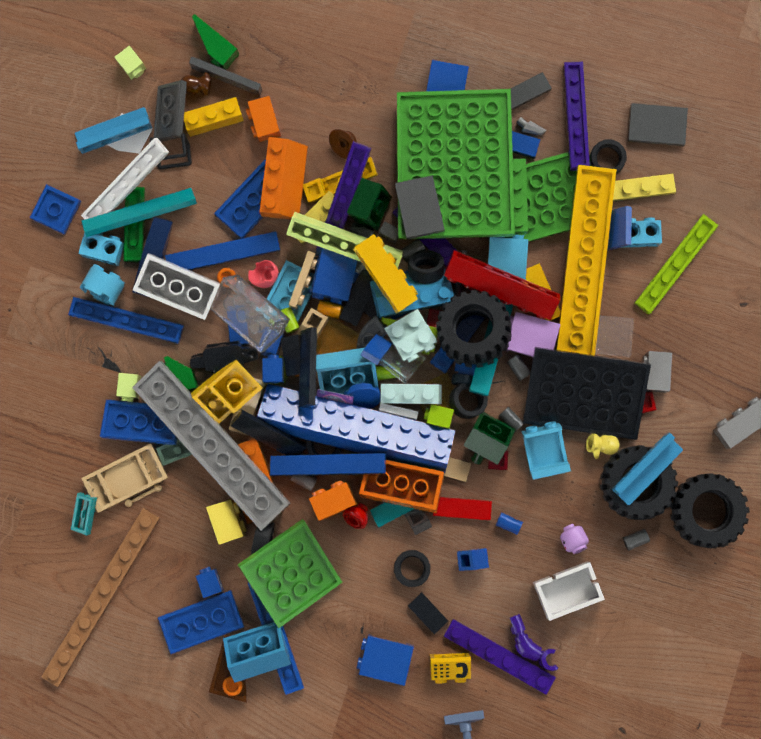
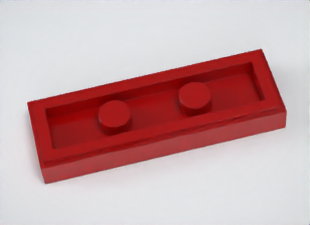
[433,497,492,520]

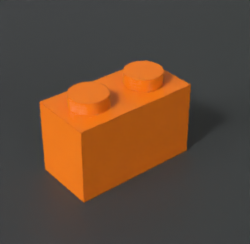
[246,96,281,142]

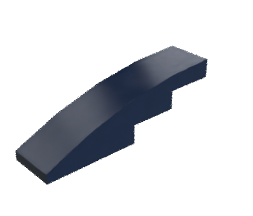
[132,217,173,298]

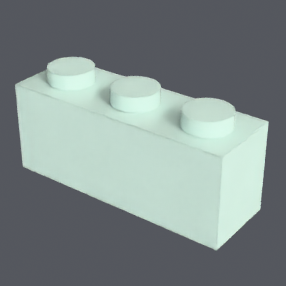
[381,384,442,404]

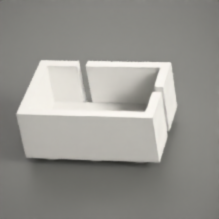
[533,562,605,621]

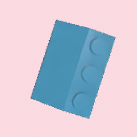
[223,622,291,683]

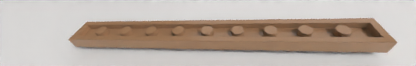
[42,508,160,687]

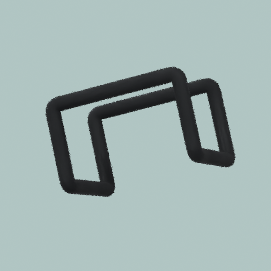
[150,133,192,169]

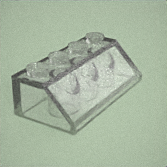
[210,275,290,353]

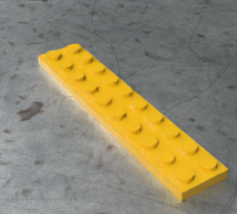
[556,165,617,355]

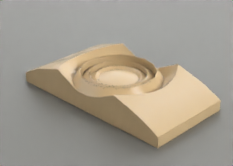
[81,443,168,513]

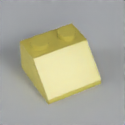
[206,499,247,545]

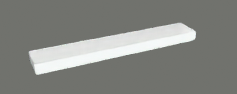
[81,138,169,220]

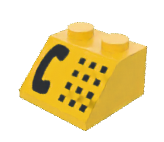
[430,653,471,684]

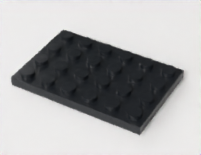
[522,347,651,440]

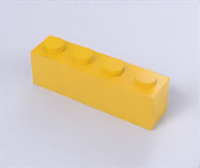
[353,234,418,314]

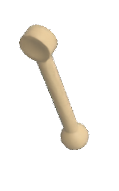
[125,484,162,507]

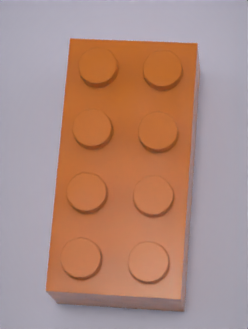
[359,460,444,513]
[309,480,358,521]

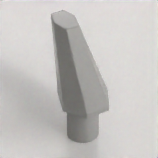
[516,117,547,135]

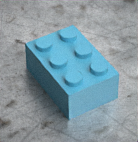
[316,348,379,394]

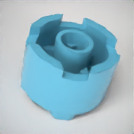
[80,264,125,306]

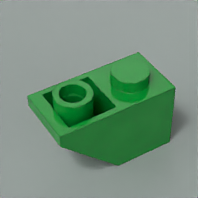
[164,356,198,392]

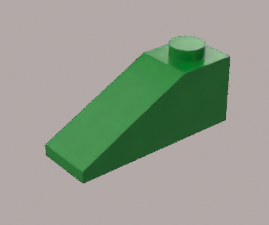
[192,14,239,70]

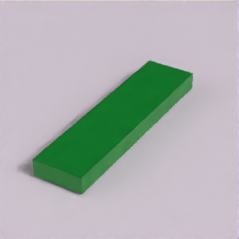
[123,187,145,263]

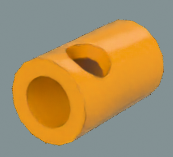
[317,300,343,319]

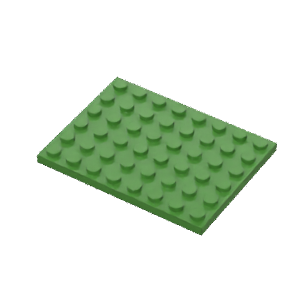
[397,89,515,239]

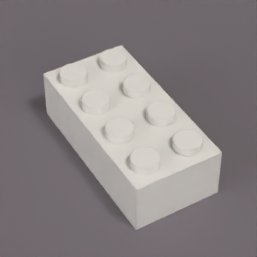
[133,253,220,320]

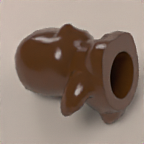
[181,72,212,95]

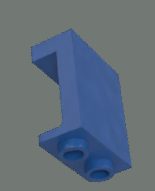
[308,247,357,304]
[356,634,414,686]

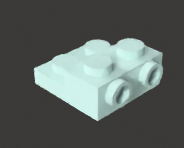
[384,309,437,363]

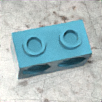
[621,218,662,248]
[78,232,124,266]

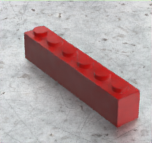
[444,250,560,320]

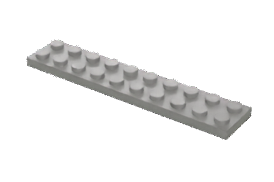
[132,361,291,531]

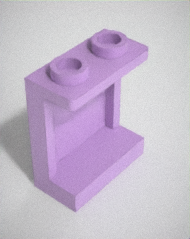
[507,312,560,357]

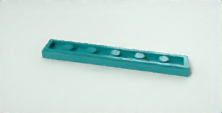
[82,188,197,237]
[469,299,513,396]

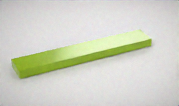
[634,214,719,315]

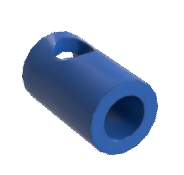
[496,512,523,535]

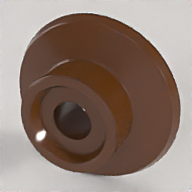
[329,129,357,159]

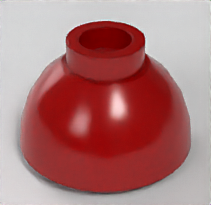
[342,503,368,529]

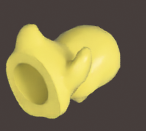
[586,433,620,459]

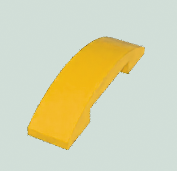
[303,157,378,203]

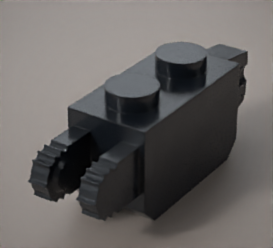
[189,340,258,373]

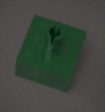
[347,178,392,231]
[463,412,516,465]

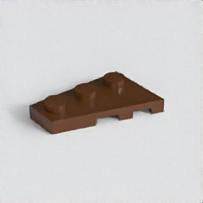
[209,634,247,703]

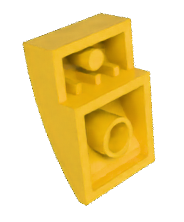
[191,360,263,424]

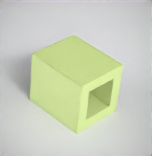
[115,46,146,80]
[116,373,141,402]

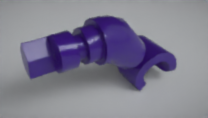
[510,614,558,671]

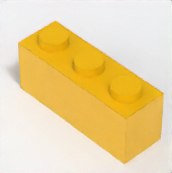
[184,97,244,137]

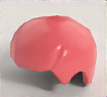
[248,260,279,289]

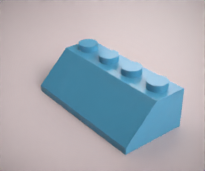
[370,268,454,319]

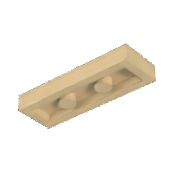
[289,251,318,310]

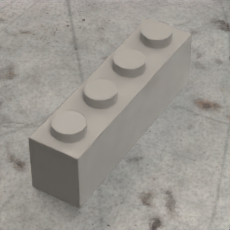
[713,396,761,449]

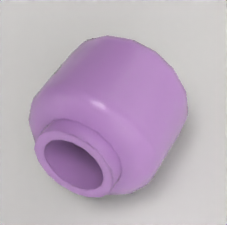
[560,524,589,554]

